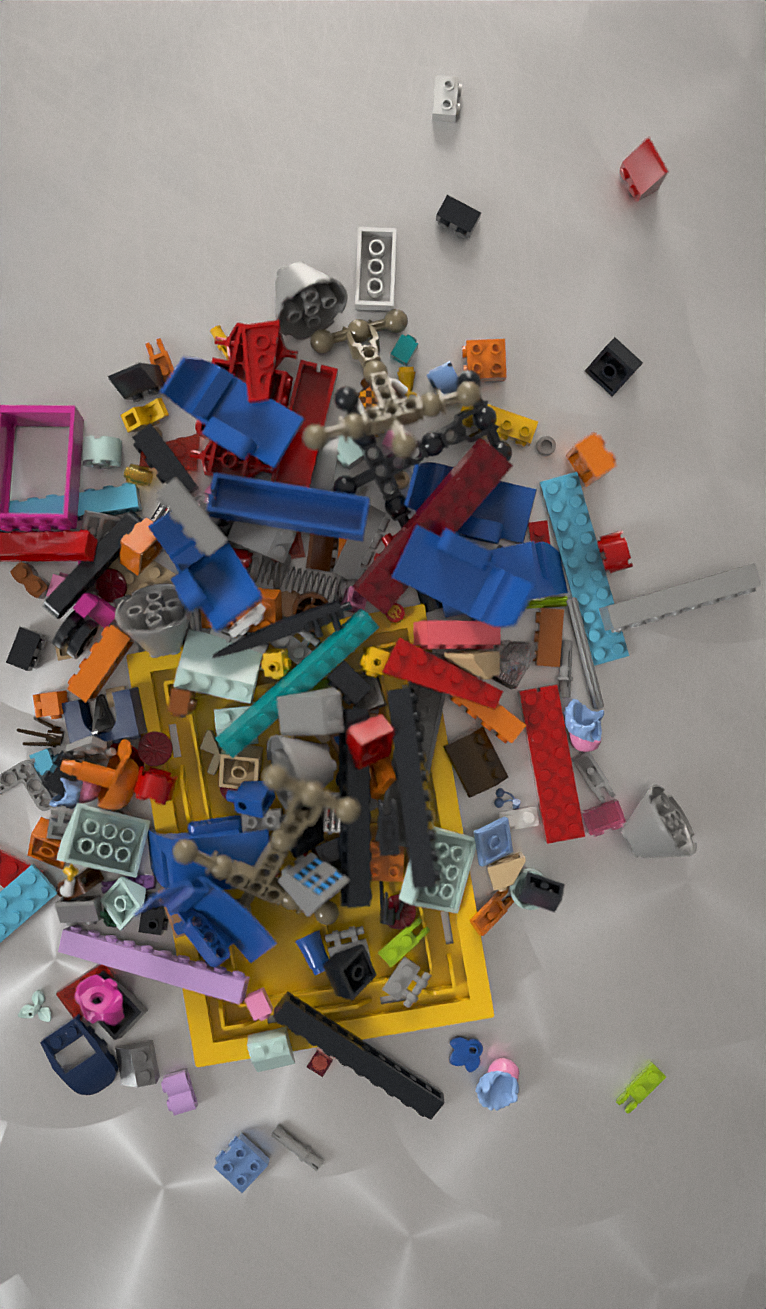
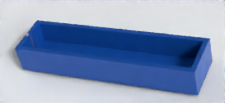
[206,473,370,542]

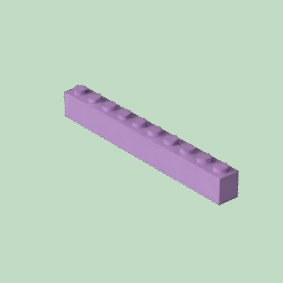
[58,925,250,1004]

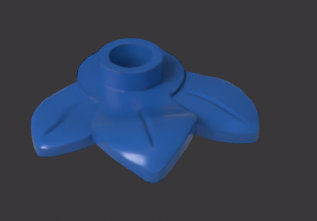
[449,1037,483,1073]

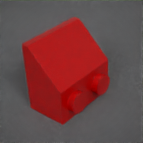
[347,714,395,770]

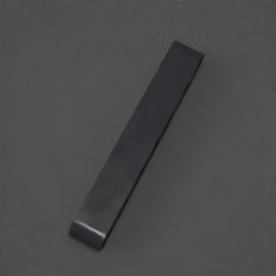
[42,510,144,619]

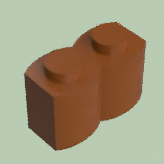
[10,562,50,599]

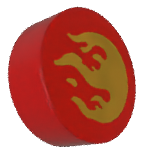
[386,603,405,623]

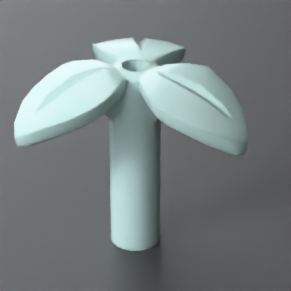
[18,990,52,1022]

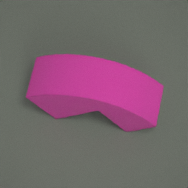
[72,593,116,629]

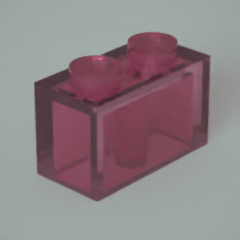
[581,799,626,837]

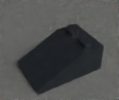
[92,970,148,1040]

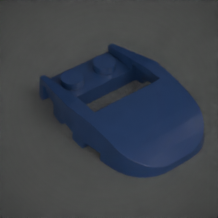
[40,1014,118,1095]

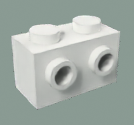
[432,75,462,122]

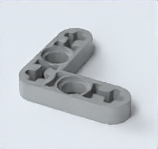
[0,760,54,811]

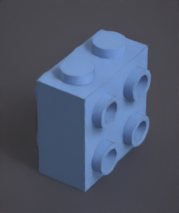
[214,1133,270,1193]

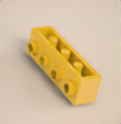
[460,404,538,447]

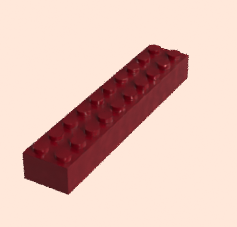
[352,438,513,615]

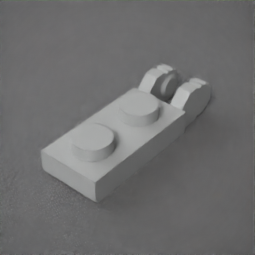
[572,752,616,804]

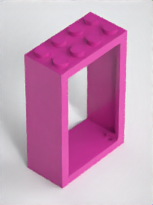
[0,405,84,532]

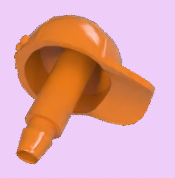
[60,739,139,810]

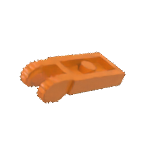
[145,338,174,390]
[469,890,514,936]

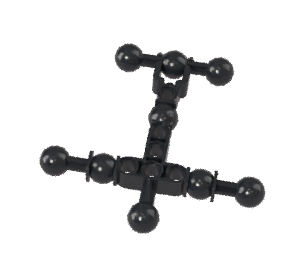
[333,370,512,529]

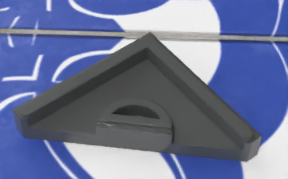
[92,694,115,735]

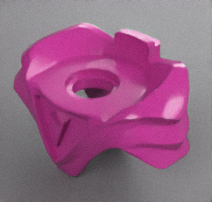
[75,975,124,1025]

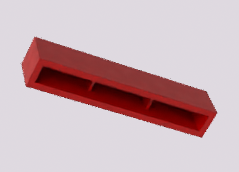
[0,529,98,562]

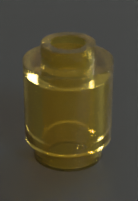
[123,463,153,487]

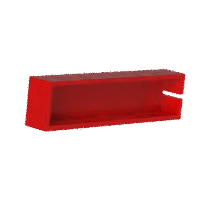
[270,359,338,488]
[517,684,585,844]

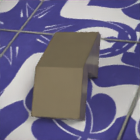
[200,730,221,775]

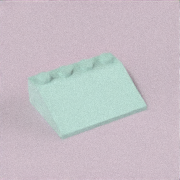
[173,629,263,704]
[56,803,150,878]
[399,826,476,914]

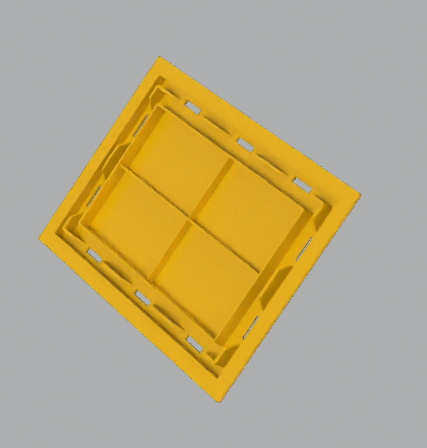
[126,604,494,1067]

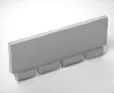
[332,505,390,582]

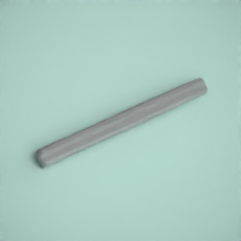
[567,597,604,709]

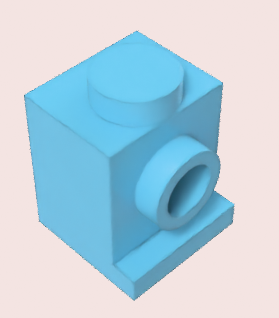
[29,748,55,776]

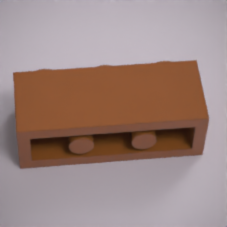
[532,608,564,667]

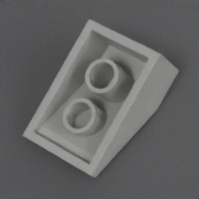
[227,521,297,563]
[277,688,344,736]

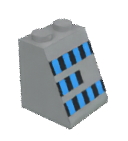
[278,853,350,917]

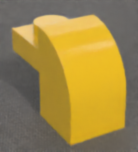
[120,398,169,433]

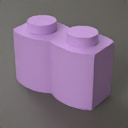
[161,1069,198,1116]

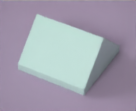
[100,876,146,931]

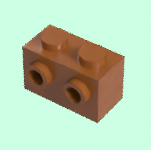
[167,687,198,718]

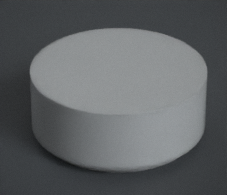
[536,436,556,456]

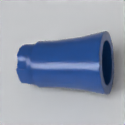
[295,930,329,975]

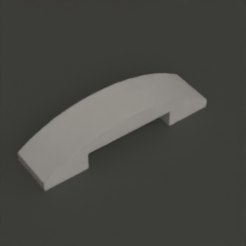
[312,438,339,491]

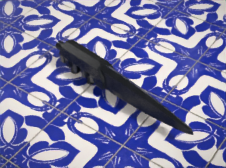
[213,600,352,659]

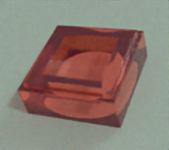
[307,1050,333,1077]

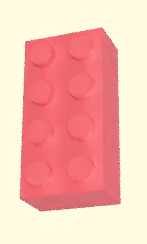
[414,621,501,650]

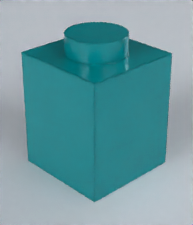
[390,334,418,367]

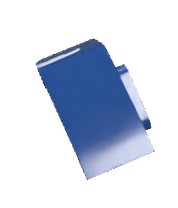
[160,356,305,469]
[404,461,537,544]
[148,511,263,633]
[392,525,536,628]
[442,541,568,621]
[147,815,269,890]
[133,876,277,967]

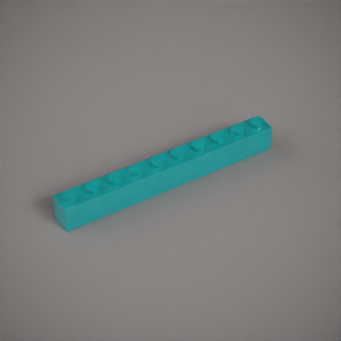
[215,608,379,759]

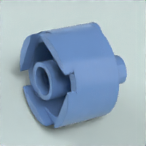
[427,361,458,396]

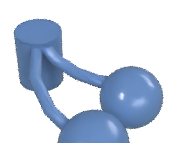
[494,788,521,809]

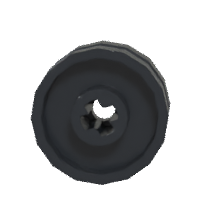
[52,610,100,659]

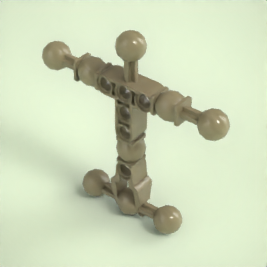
[303,309,481,458]
[173,765,361,925]

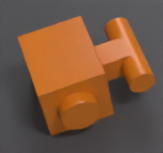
[33,691,68,719]

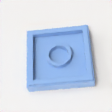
[474,817,513,867]

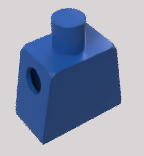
[226,781,276,818]

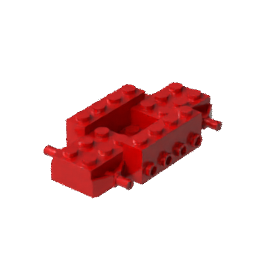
[190,322,298,479]

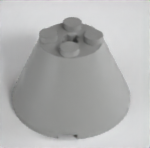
[275,260,348,339]
[115,584,192,658]
[267,735,337,809]
[621,785,697,858]

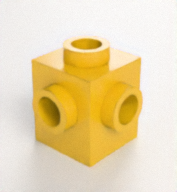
[360,647,390,678]
[262,648,291,679]

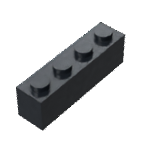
[132,423,199,494]

